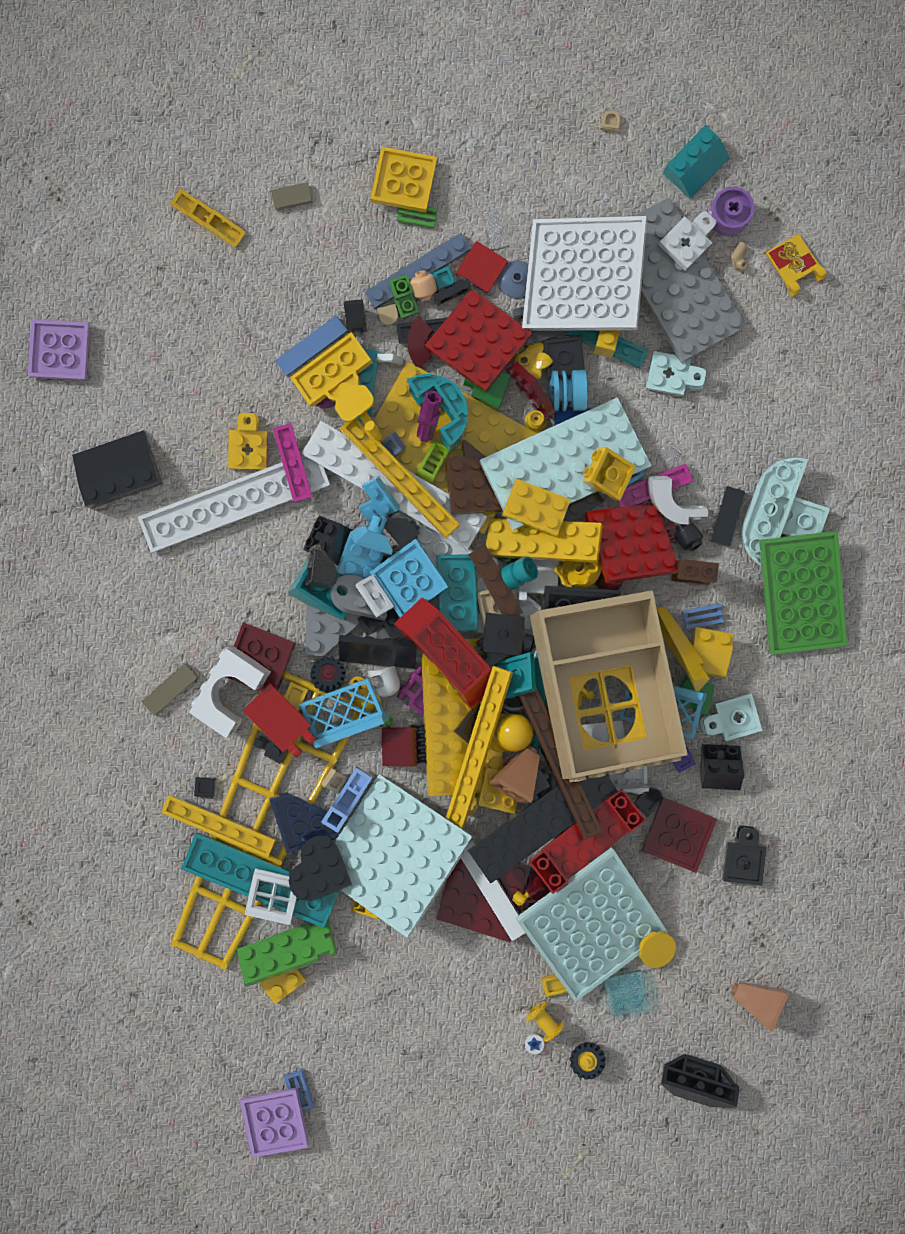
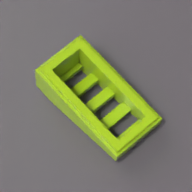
[415,440,449,484]

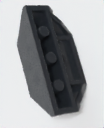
[661,1054,740,1108]

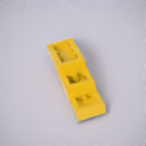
[170,188,246,248]

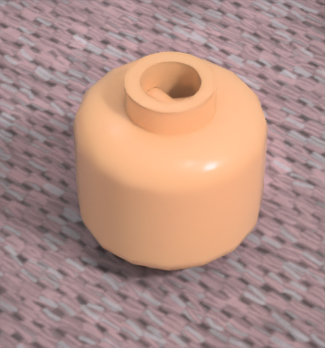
[410,270,437,301]

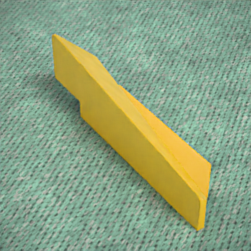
[656,607,710,692]

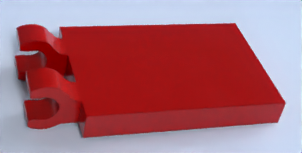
[242,683,317,758]

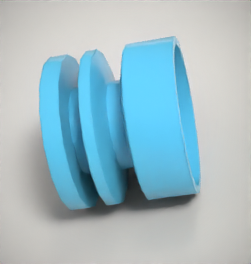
[549,370,587,411]

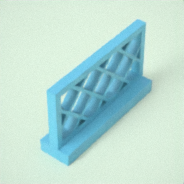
[299,678,389,748]
[619,685,707,739]

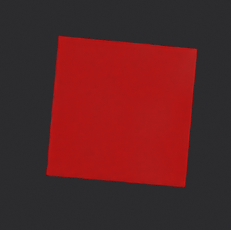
[456,241,508,294]

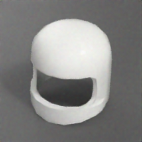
[367,666,400,697]

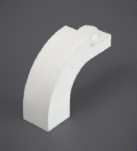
[648,476,708,525]

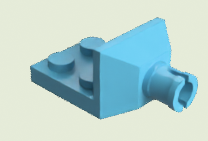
[336,513,393,578]

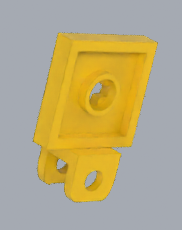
[228,413,268,469]

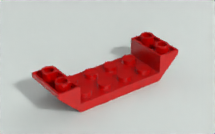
[393,597,492,710]
[528,789,647,894]

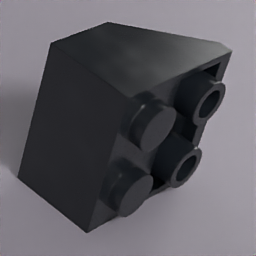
[303,515,353,566]
[700,744,744,790]

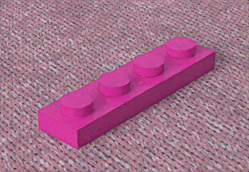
[273,423,313,503]
[618,463,693,507]

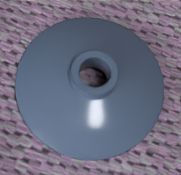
[498,261,528,299]

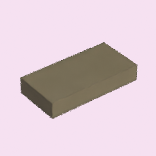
[271,182,313,210]

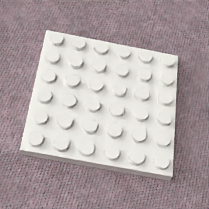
[522,216,647,331]

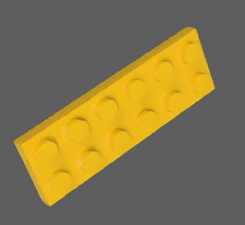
[486,518,603,563]

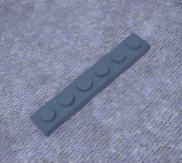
[365,232,471,309]

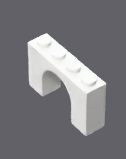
[189,646,271,738]

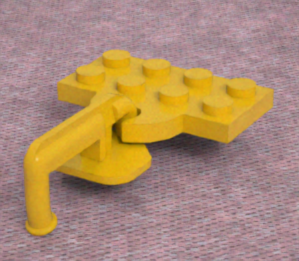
[290,332,382,441]

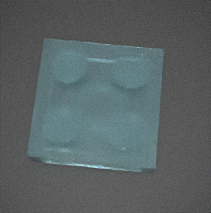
[604,970,649,1017]

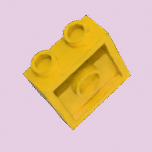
[583,447,636,501]

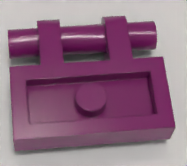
[396,666,424,716]

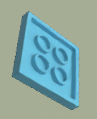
[370,539,450,617]

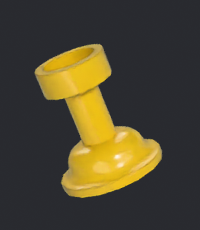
[524,410,547,433]

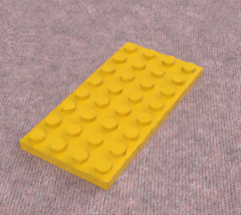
[421,638,503,796]

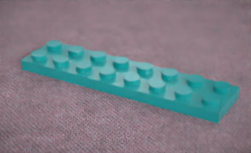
[181,832,339,928]

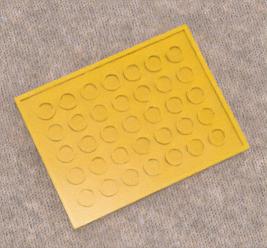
[373,361,537,535]

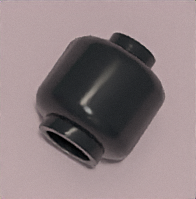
[675,523,704,552]

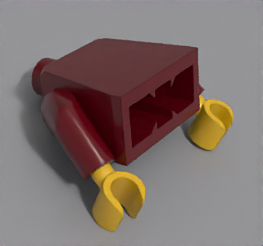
[512,872,548,913]

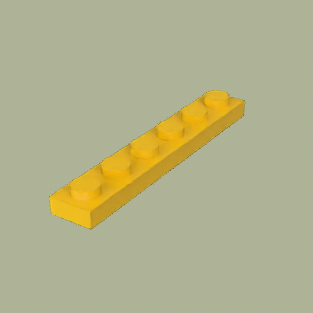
[161,794,276,858]

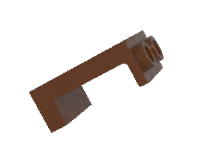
[671,559,719,585]

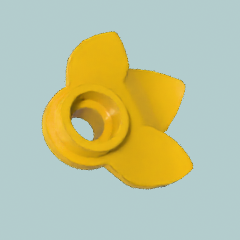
[515,343,553,380]

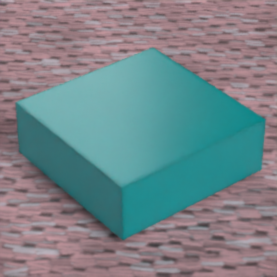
[432,266,455,289]

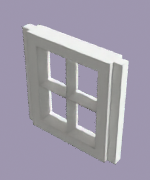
[245,868,297,925]

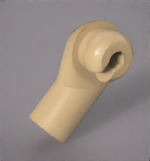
[731,242,747,271]

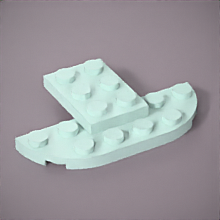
[742,458,830,566]

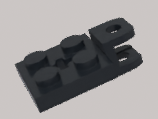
[722,825,767,886]

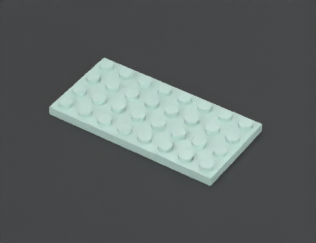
[479,397,651,530]

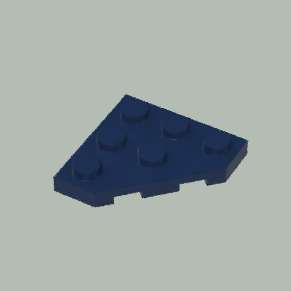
[269,792,341,854]

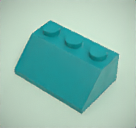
[663,125,730,199]

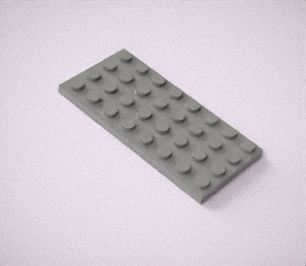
[634,198,747,363]

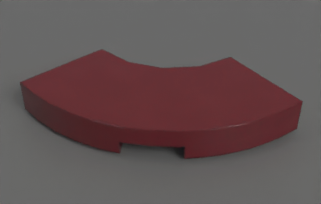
[407,315,432,368]

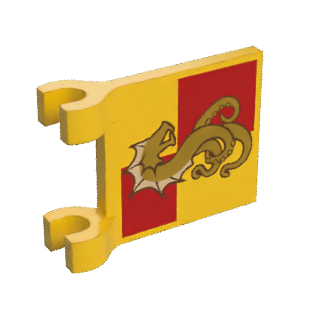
[766,234,827,297]

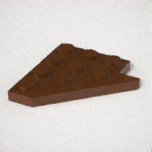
[445,440,503,515]

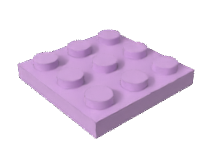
[28,319,90,381]
[240,1087,309,1158]

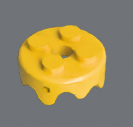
[554,560,602,588]

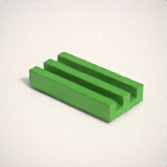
[397,207,438,229]

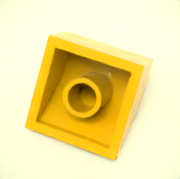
[690,627,734,678]

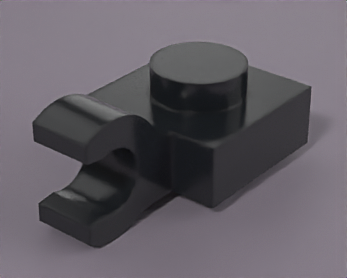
[253,736,288,764]

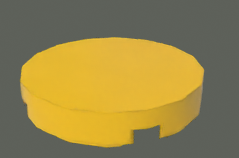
[638,931,676,968]

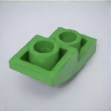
[389,274,419,319]

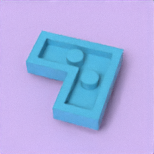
[359,476,400,523]

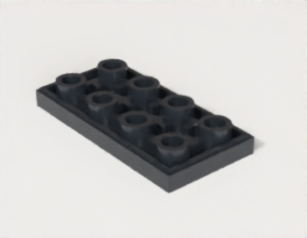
[339,634,417,669]

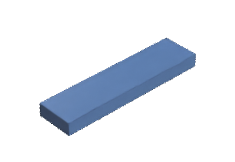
[275,316,348,377]

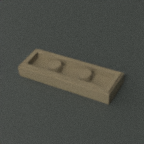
[142,663,199,716]

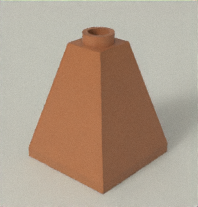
[488,746,540,803]
[731,982,789,1032]

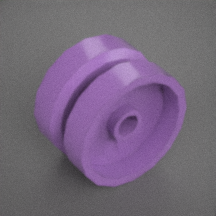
[708,186,755,236]

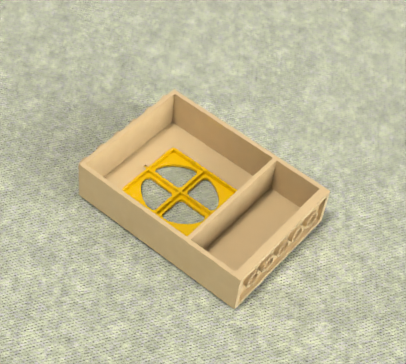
[530,590,687,782]

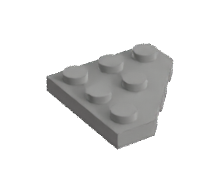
[305,605,360,656]

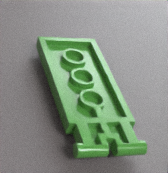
[237,918,338,987]

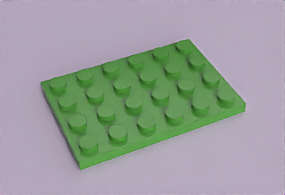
[759,531,847,655]

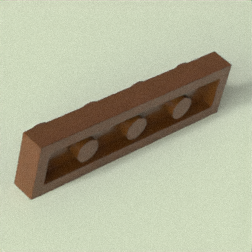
[468,545,523,616]

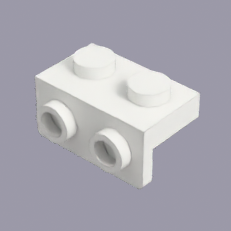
[608,764,649,794]

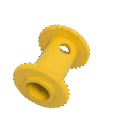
[526,1001,565,1042]

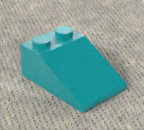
[288,557,346,620]

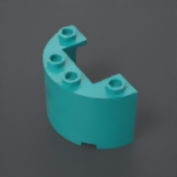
[407,374,468,453]

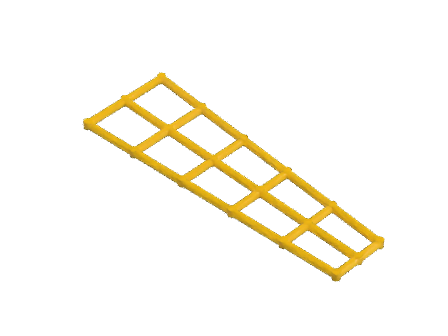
[171,672,360,970]

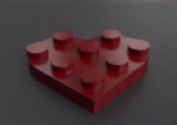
[507,362,555,421]

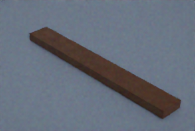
[519,687,603,840]

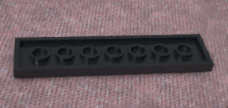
[467,773,618,884]

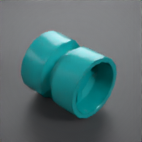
[501,556,538,590]

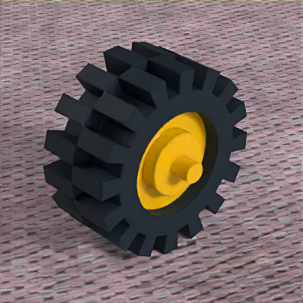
[570,1042,606,1080]

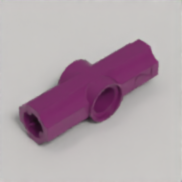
[417,391,442,442]

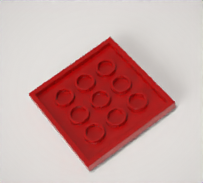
[424,289,532,393]
[584,503,678,584]

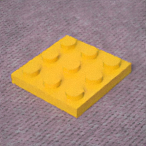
[370,146,437,213]

